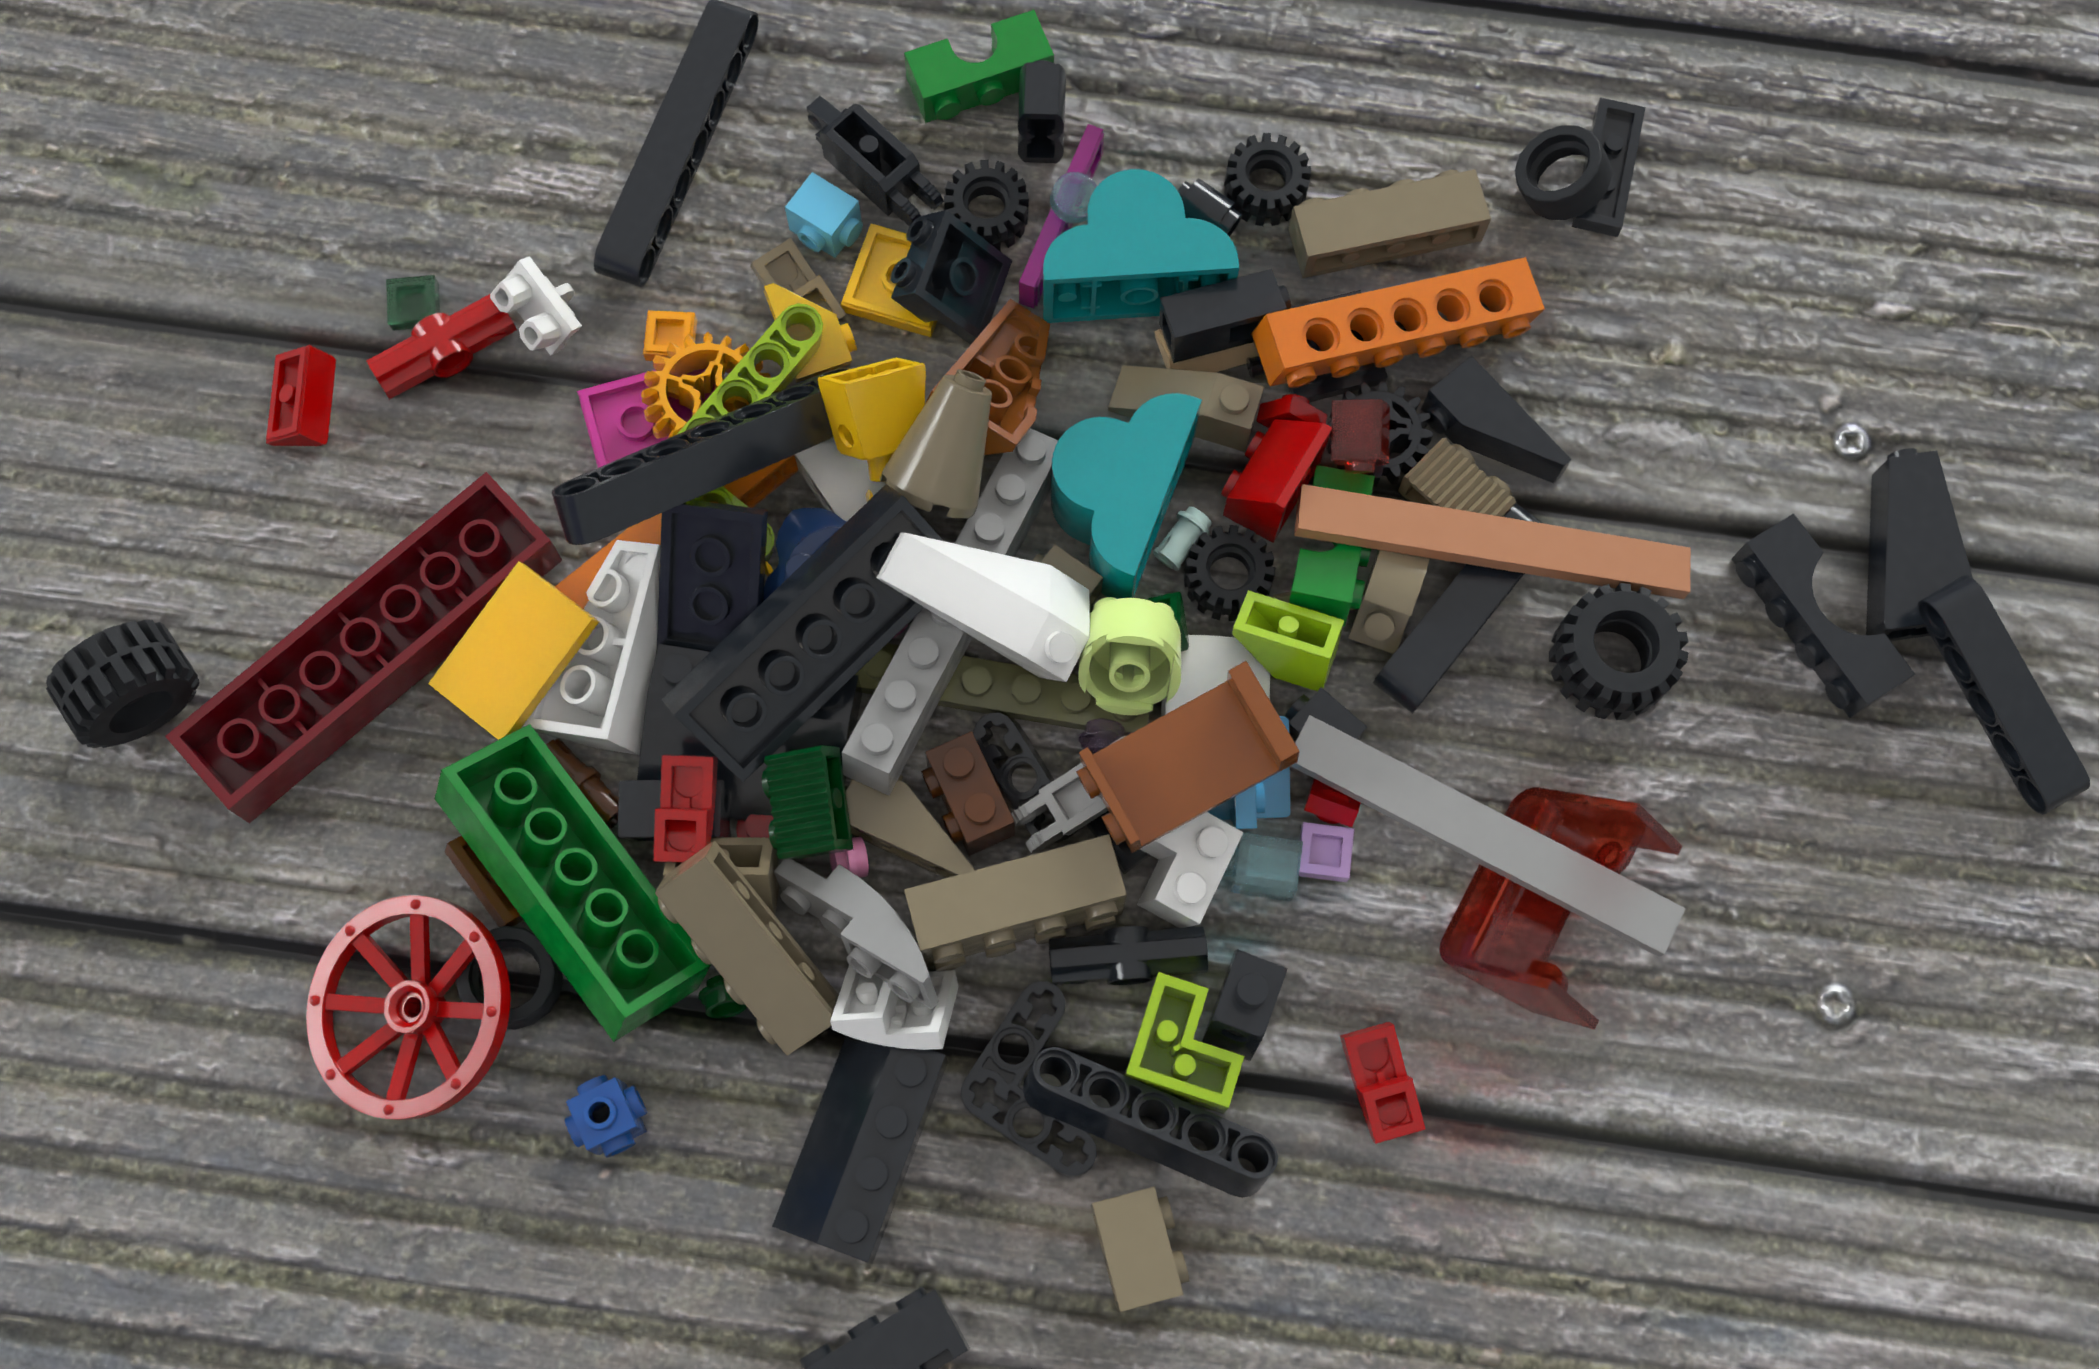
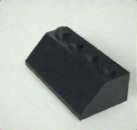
[772,1036,948,1264]

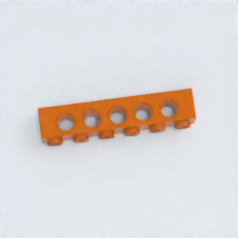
[1251,257,1545,388]

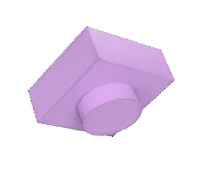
[1296,822,1354,882]

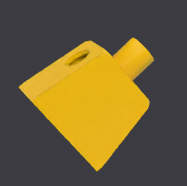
[818,357,926,482]

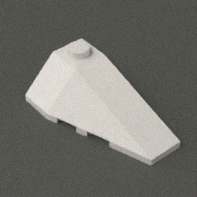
[877,532,1090,682]
[523,540,661,755]

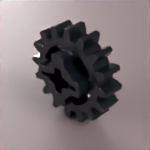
[1327,381,1433,487]

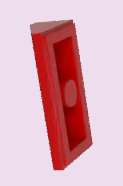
[266,345,336,446]

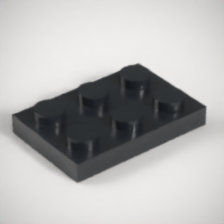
[657,500,768,652]

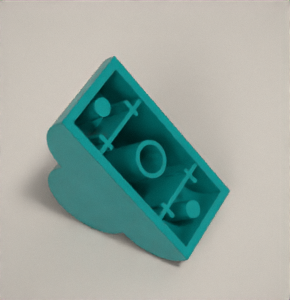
[1043,169,1239,323]
[1051,393,1202,599]

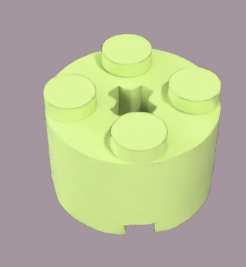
[1078,597,1181,715]

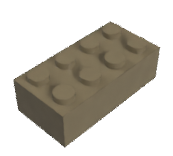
[904,834,1127,972]

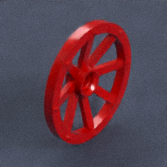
[306,895,511,1120]

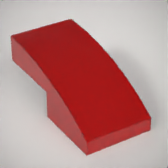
[653,754,718,862]
[1340,1022,1426,1144]

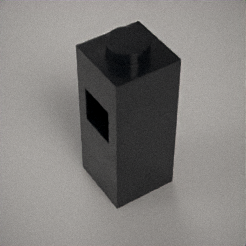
[1159,269,1291,363]

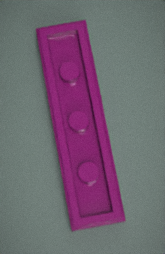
[1019,124,1104,309]

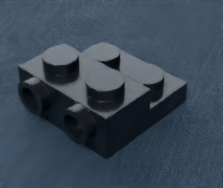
[891,210,1012,345]

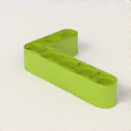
[678,303,823,562]

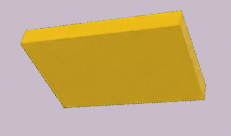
[428,561,600,740]

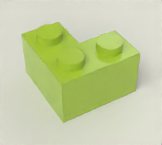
[1125,972,1244,1114]

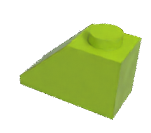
[1232,590,1344,691]

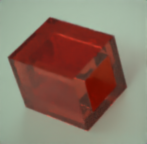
[1331,399,1390,474]

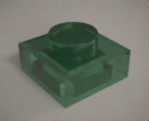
[386,275,440,331]

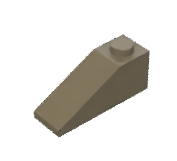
[1108,365,1264,452]
[846,775,975,878]

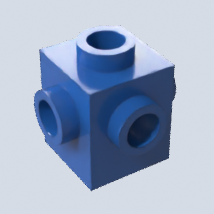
[564,1075,647,1158]

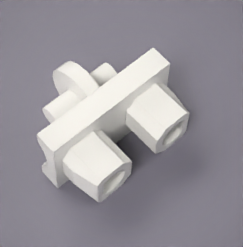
[490,256,582,356]

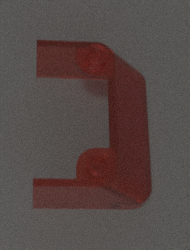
[1439,787,1683,1030]

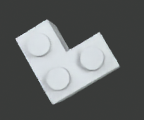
[1137,812,1244,928]

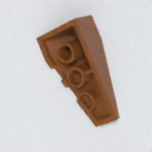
[925,299,1050,455]

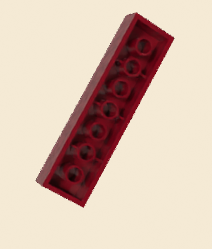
[165,472,562,824]

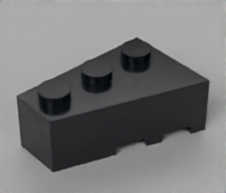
[799,1287,970,1369]

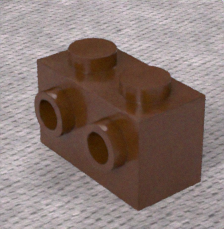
[921,731,1015,856]

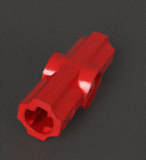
[366,294,517,400]

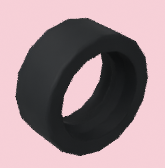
[1515,125,1612,220]
[456,926,563,1030]

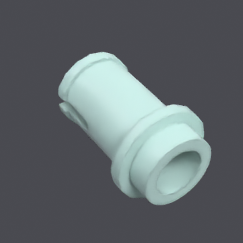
[1153,506,1212,571]

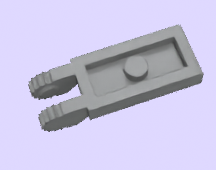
[1011,736,1125,854]

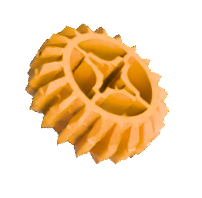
[641,332,771,439]

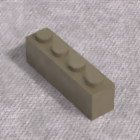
[1288,169,1491,278]
[655,840,839,1056]

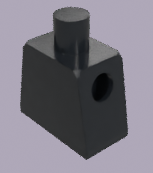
[1202,949,1288,1061]

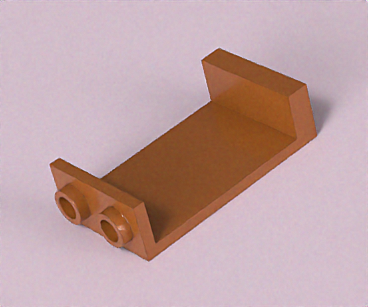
[1076,661,1300,853]

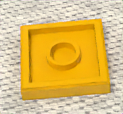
[840,223,937,338]

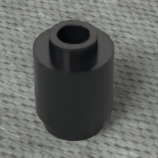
[1178,178,1243,237]

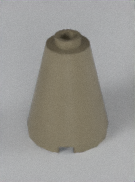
[880,369,992,518]

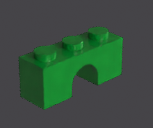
[904,10,1054,123]
[1289,465,1375,626]

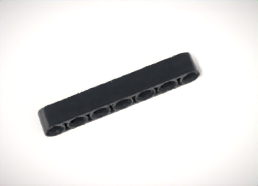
[594,0,759,287]
[552,368,853,545]

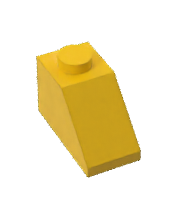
[764,283,857,383]

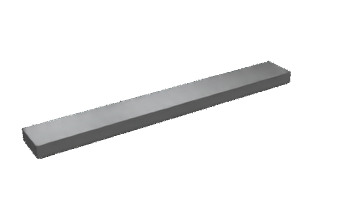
[1291,715,1686,957]

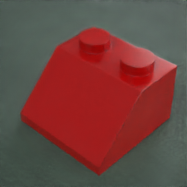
[1221,419,1332,543]

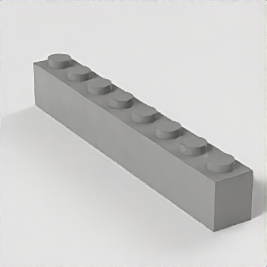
[842,429,1058,796]

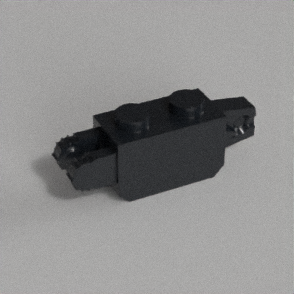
[807,96,944,227]

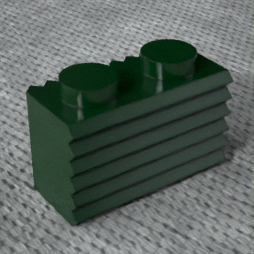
[762,745,854,859]

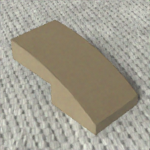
[750,237,846,320]

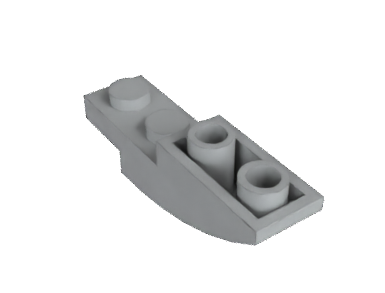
[774,859,939,1009]

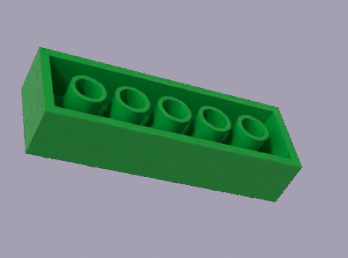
[434,724,711,1042]

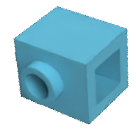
[785,172,863,258]

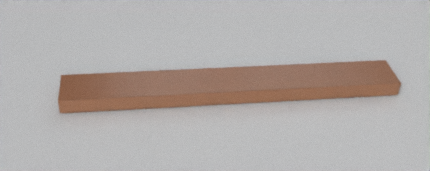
[1294,484,1691,599]

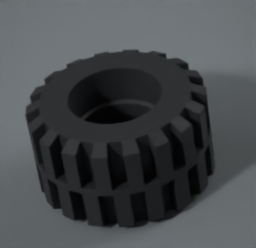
[1549,583,1689,720]
[46,620,200,748]

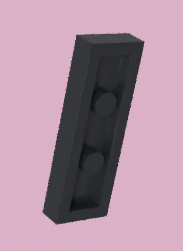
[1572,97,1646,237]

